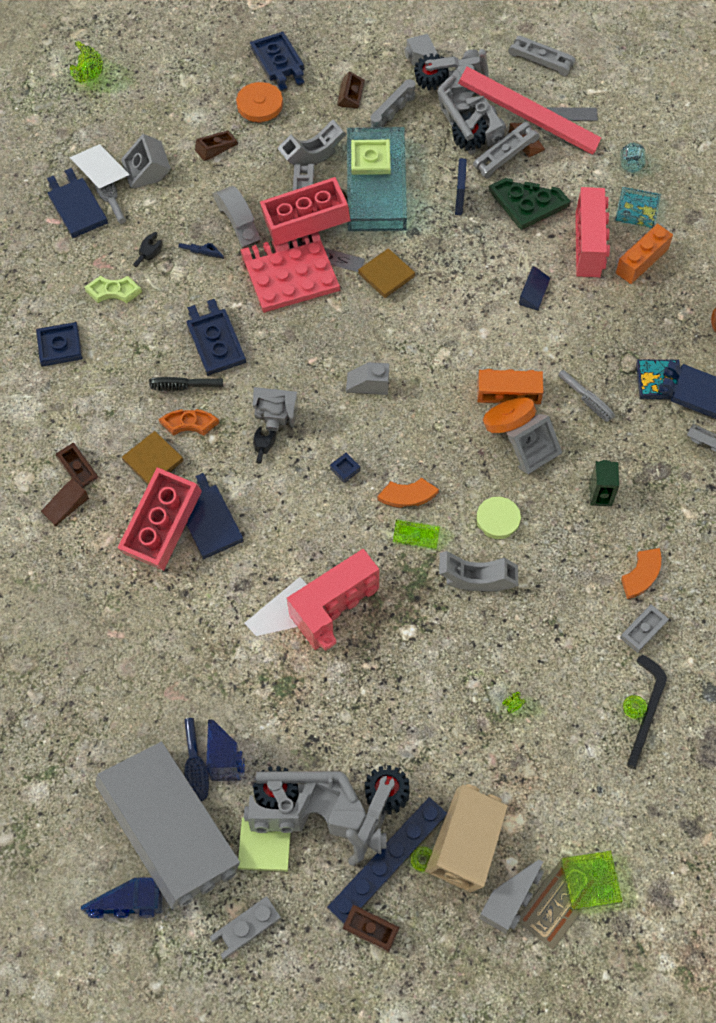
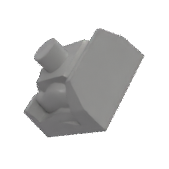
[253,387,298,431]
[507,414,562,474]

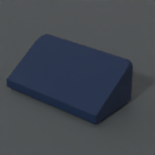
[519,266,551,310]

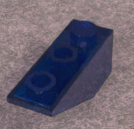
[81,878,162,918]

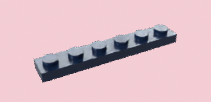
[327,797,447,924]

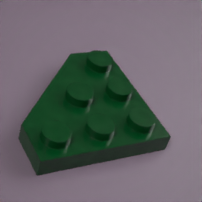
[489,178,571,230]

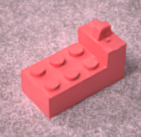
[287,549,379,651]

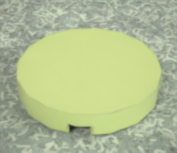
[476,496,521,539]

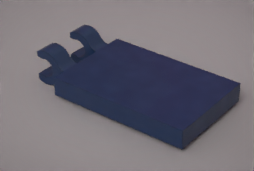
[250,31,305,91]
[46,168,108,239]
[186,299,246,376]
[658,361,716,419]
[186,473,244,560]

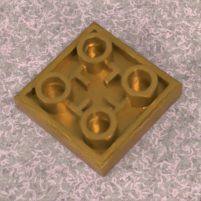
[358,248,415,298]
[122,431,184,485]

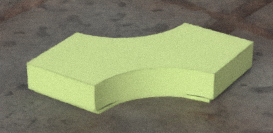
[84,276,142,304]

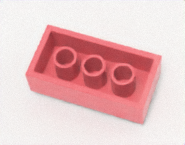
[260,177,350,246]
[575,187,610,277]
[118,467,202,571]

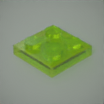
[561,851,623,911]

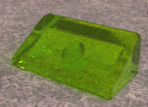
[392,519,441,549]

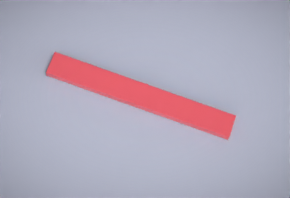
[458,66,601,155]

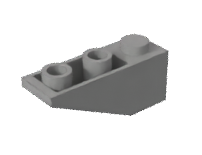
[479,860,544,934]

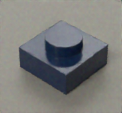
[330,453,361,483]

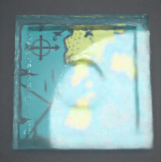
[615,187,661,228]

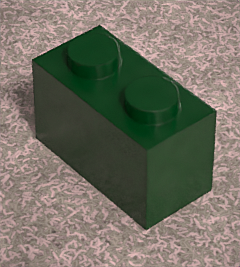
[589,460,619,506]

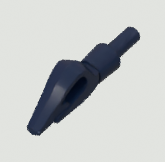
[178,243,224,259]

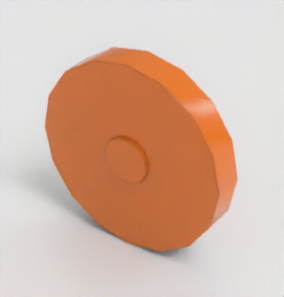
[236,82,283,122]
[483,398,537,433]

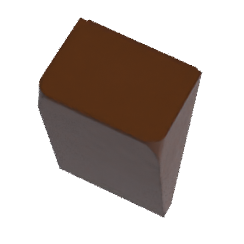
[195,130,238,161]
[55,442,99,488]
[41,478,89,526]
[342,905,400,954]

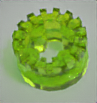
[502,691,526,714]

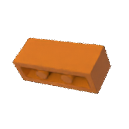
[616,223,673,284]
[477,369,543,404]

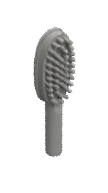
[95,183,126,224]
[558,370,615,422]

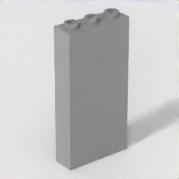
[95,741,240,909]

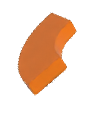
[159,409,219,436]
[377,478,439,508]
[621,548,661,599]

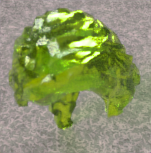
[69,41,104,83]

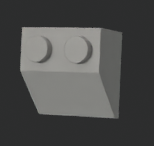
[121,134,171,188]

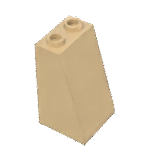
[425,784,508,893]

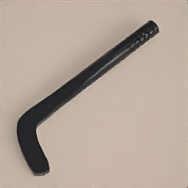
[627,655,667,769]

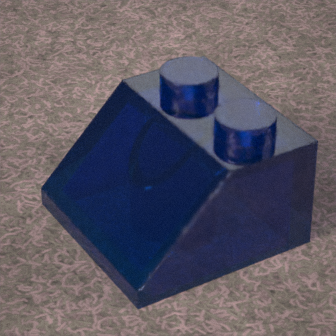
[206,719,245,781]

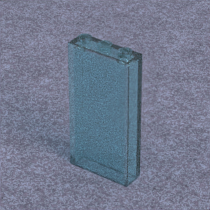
[347,127,407,231]

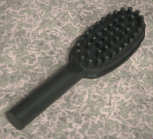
[149,377,223,391]

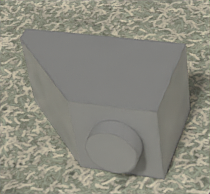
[404,34,438,66]
[346,362,389,395]

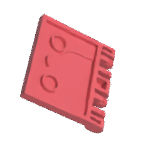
[240,232,340,313]

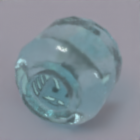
[620,143,646,173]

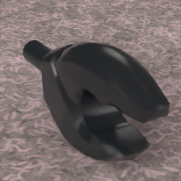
[133,232,163,267]
[253,426,276,464]

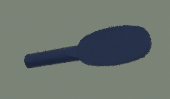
[184,718,209,802]

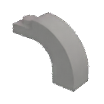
[278,120,347,166]
[212,185,261,247]
[439,551,518,592]

